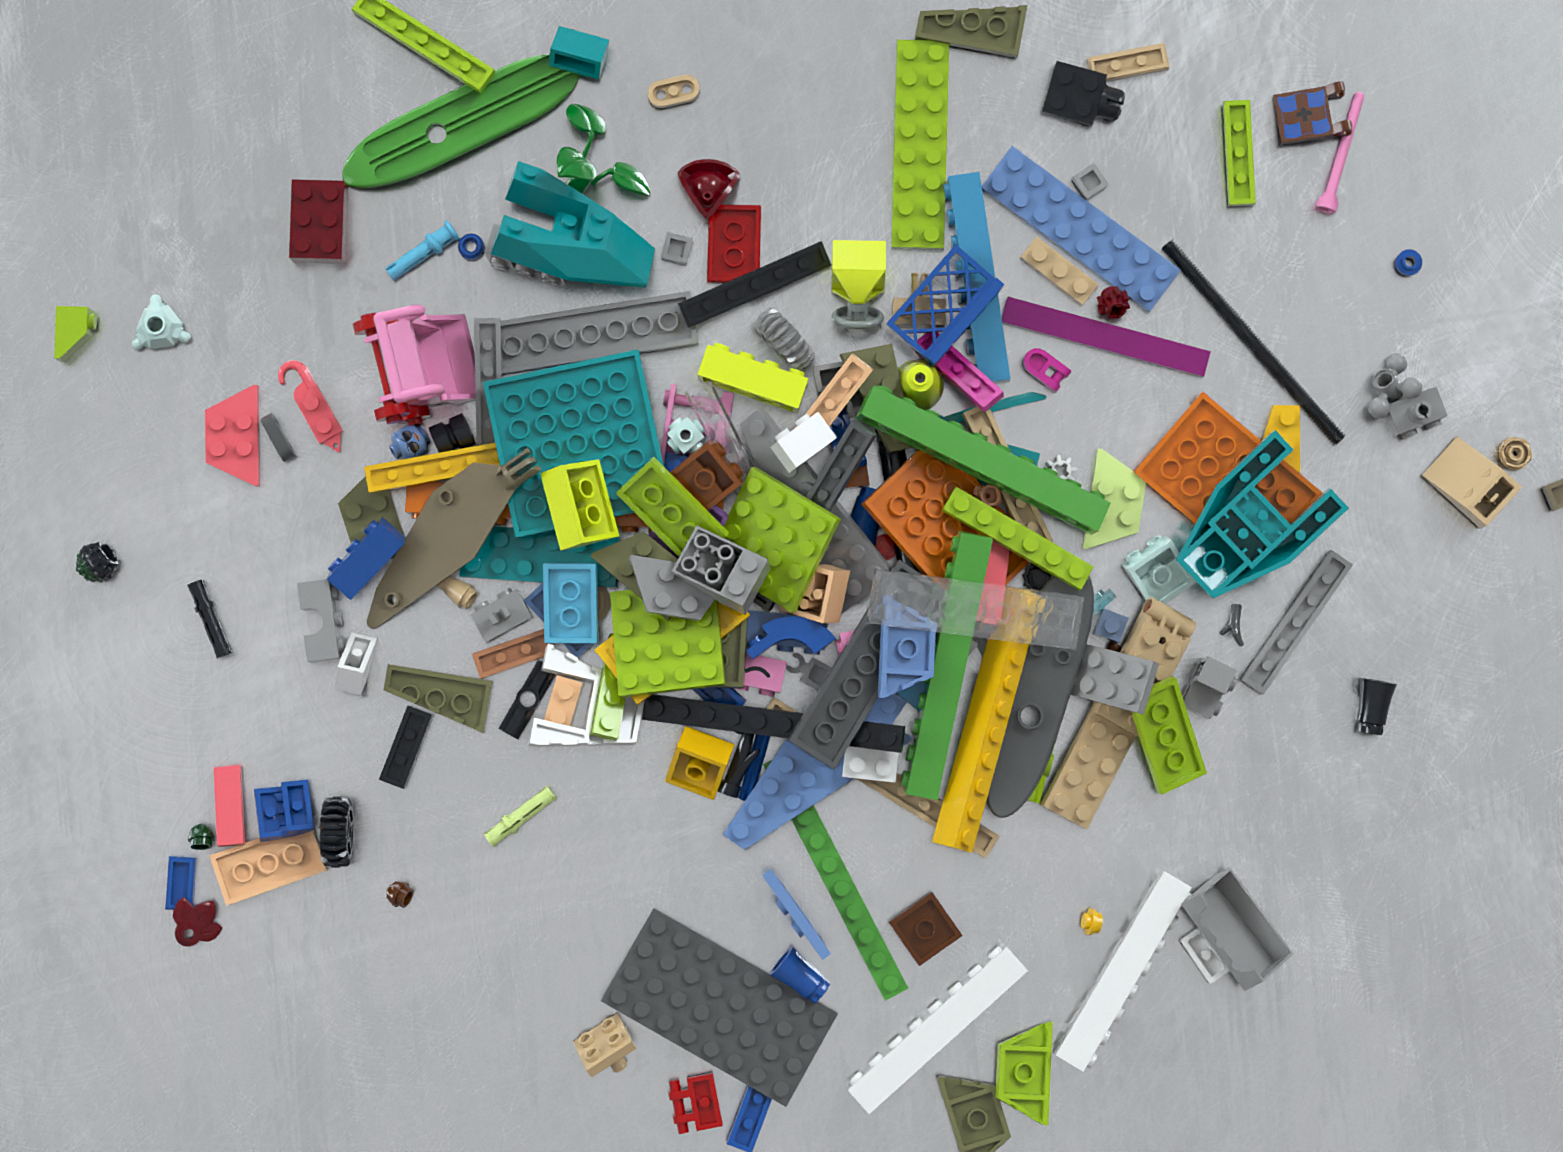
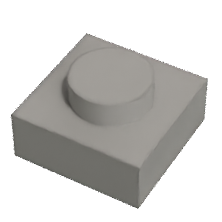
[1072,163,1109,200]
[661,232,693,265]

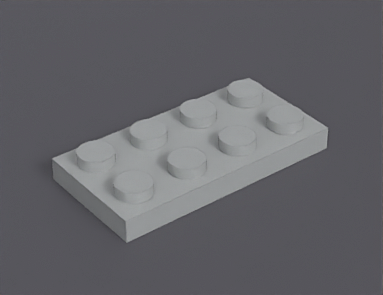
[1070,644,1159,715]

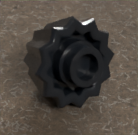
[1021,563,1051,594]

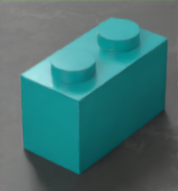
[549,26,609,80]

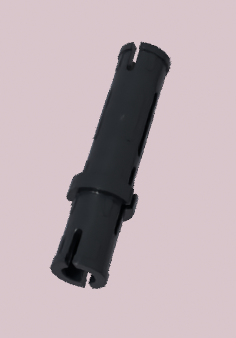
[187,579,233,659]

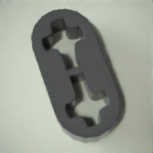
[260,413,296,462]

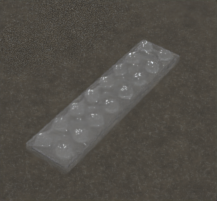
[867,569,1084,650]

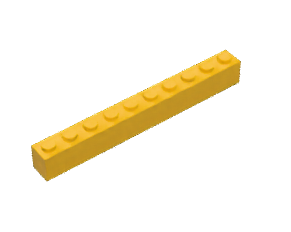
[932,586,1042,853]

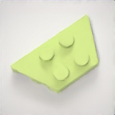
[1082,448,1146,550]

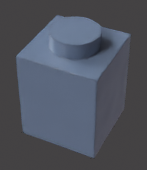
[1092,609,1129,644]

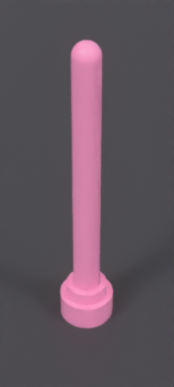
[1316,92,1364,214]

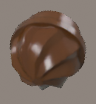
[386,881,414,908]

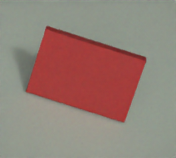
[707,204,761,284]

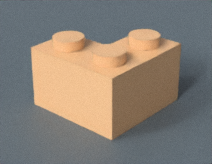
[779,564,850,623]

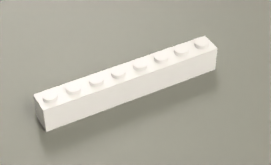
[1054,870,1192,1072]
[847,946,1028,1114]

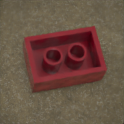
[289,179,349,264]

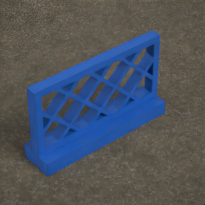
[886,245,1004,367]

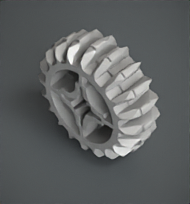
[754,308,815,371]

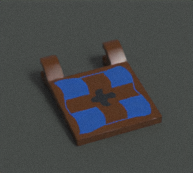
[1273,81,1352,145]

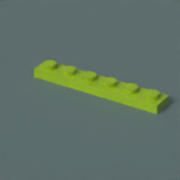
[352,0,496,94]
[942,487,1094,591]

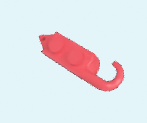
[278,360,344,453]

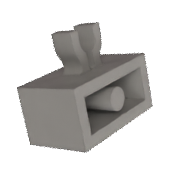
[470,588,534,643]

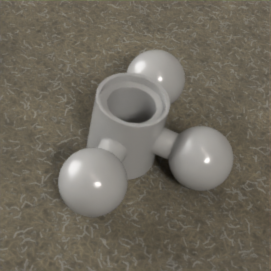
[1369,353,1423,418]

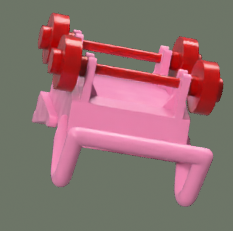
[352,304,476,426]

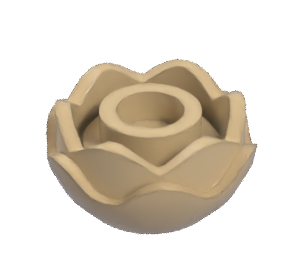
[1499,437,1532,470]

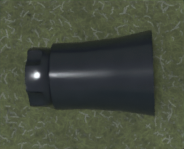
[1356,678,1397,735]

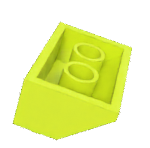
[540,459,619,551]

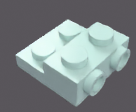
[1121,535,1196,604]

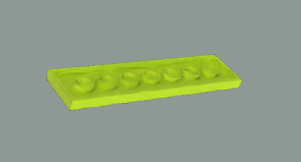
[891,39,949,250]

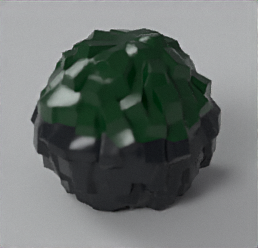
[75,542,119,583]

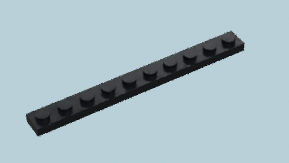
[642,694,905,753]

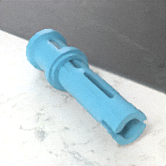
[385,220,461,281]

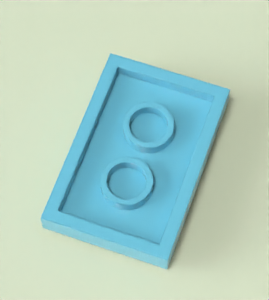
[543,563,599,643]

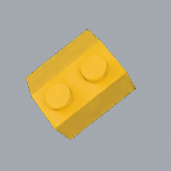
[665,726,735,800]

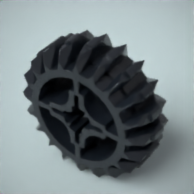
[319,796,354,868]

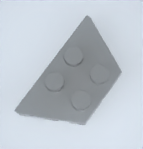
[629,555,715,621]

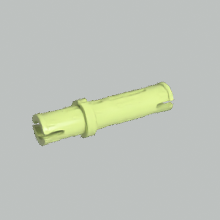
[484,785,557,847]

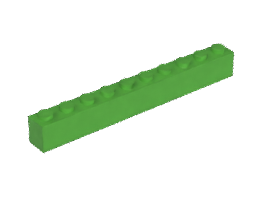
[855,385,1111,535]
[901,531,993,800]

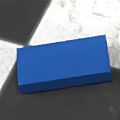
[165,856,197,910]

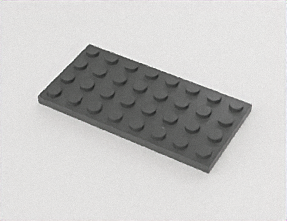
[601,908,838,1107]

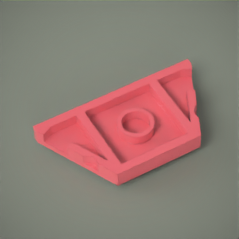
[205,385,260,487]

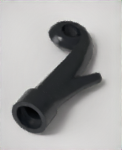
[718,732,760,798]

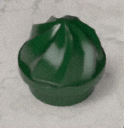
[188,824,215,850]

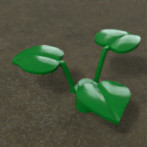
[557,103,650,197]

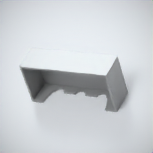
[1181,868,1293,991]

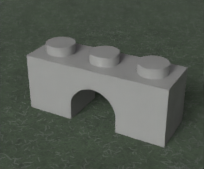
[297,579,345,663]

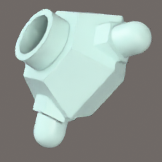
[132,294,191,350]

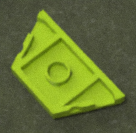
[995,1022,1053,1126]

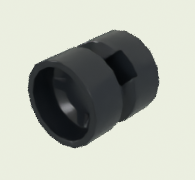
[429,413,476,453]

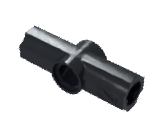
[498,660,556,740]

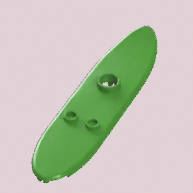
[342,54,579,188]

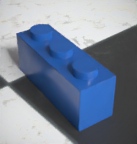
[327,517,406,600]

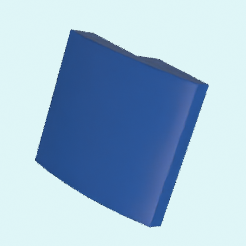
[254,779,314,842]

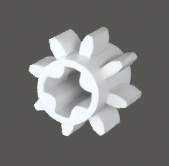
[1047,455,1077,480]

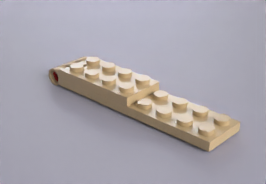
[1040,597,1196,829]

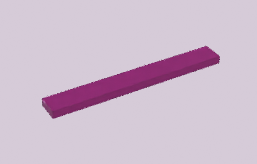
[1002,297,1211,378]

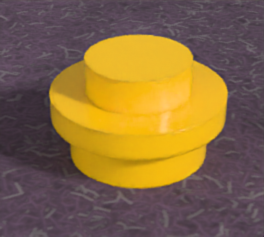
[1081,908,1103,935]

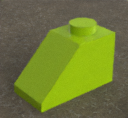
[54,306,97,362]

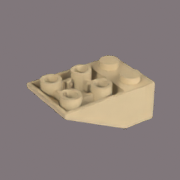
[1422,436,1522,528]

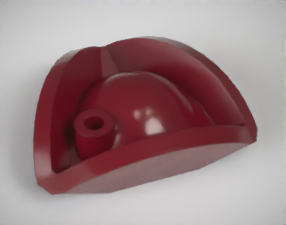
[678,159,740,217]

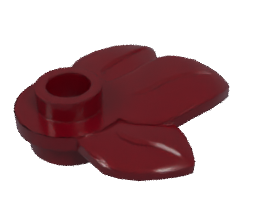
[172,897,222,947]

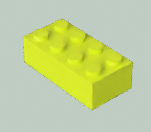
[697,343,808,414]

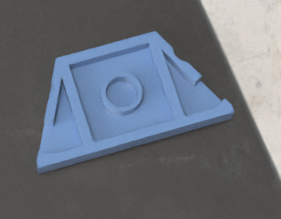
[878,594,936,699]
[762,869,831,960]

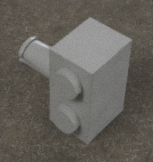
[1386,387,1448,439]

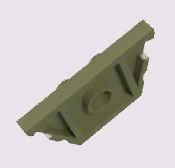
[338,476,405,559]
[591,531,678,622]
[937,1076,1011,1152]

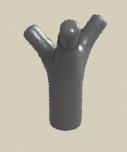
[1220,604,1244,646]

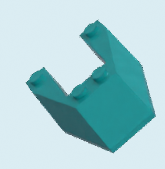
[490,161,655,288]
[1176,430,1349,598]

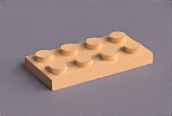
[209,830,328,906]

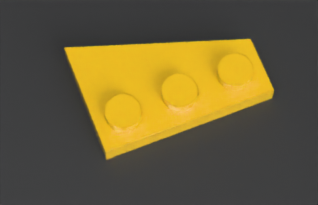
[1261,405,1300,473]

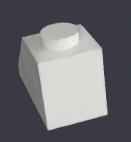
[335,632,377,696]

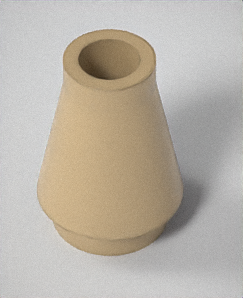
[437,576,478,609]

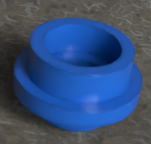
[458,233,485,260]
[1395,249,1422,276]

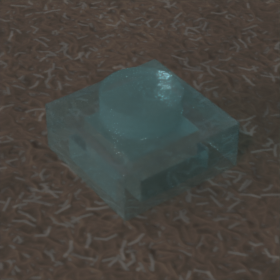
[1093,589,1117,615]

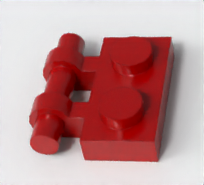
[668,1073,723,1134]

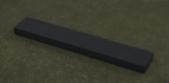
[677,241,832,328]

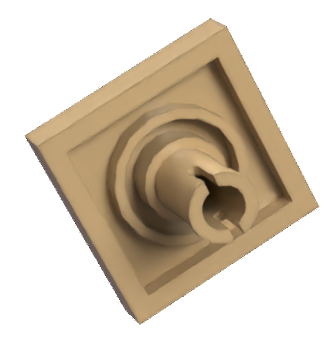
[573,1013,637,1078]

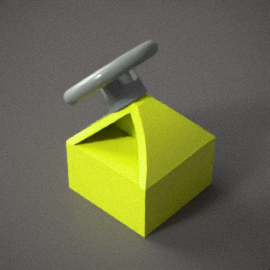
[831,240,886,329]

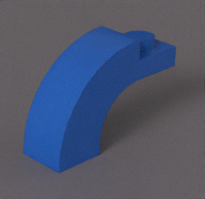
[746,616,836,660]

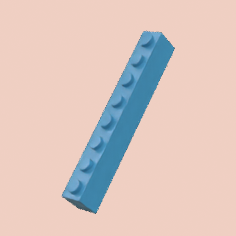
[943,172,1011,384]

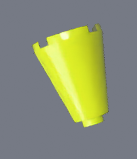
[898,359,944,410]

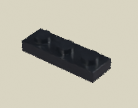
[379,705,433,789]

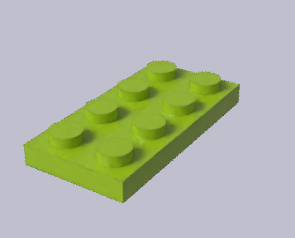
[616,457,729,557]
[1131,676,1207,795]

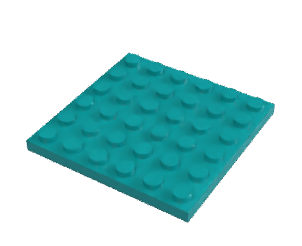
[482,349,664,538]

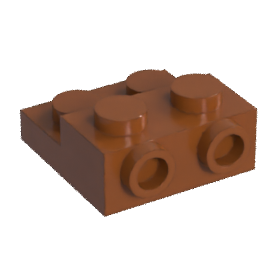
[670,439,744,511]

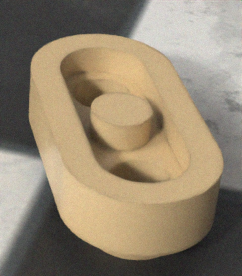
[648,75,700,108]

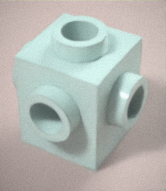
[667,417,705,456]

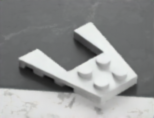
[527,643,644,746]

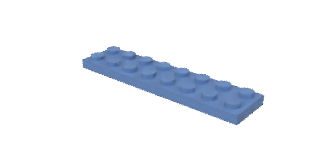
[982,146,1181,313]

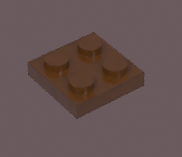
[889,892,963,966]

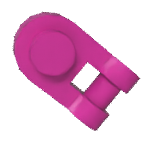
[1023,348,1072,393]

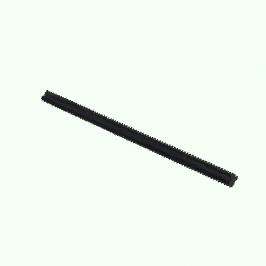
[1162,239,1345,445]

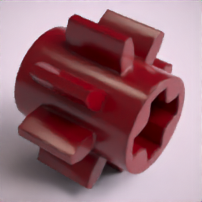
[1097,286,1130,319]

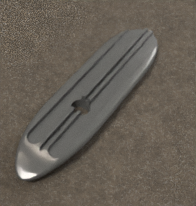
[987,575,1094,818]

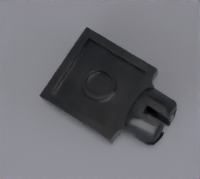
[1042,61,1125,126]

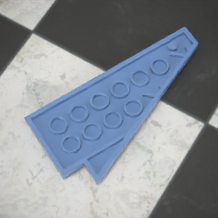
[723,694,913,850]

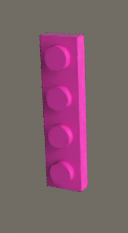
[914,332,1004,413]

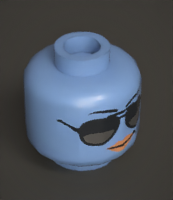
[389,425,430,459]

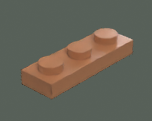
[472,629,553,679]

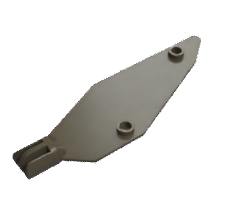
[367,448,542,629]

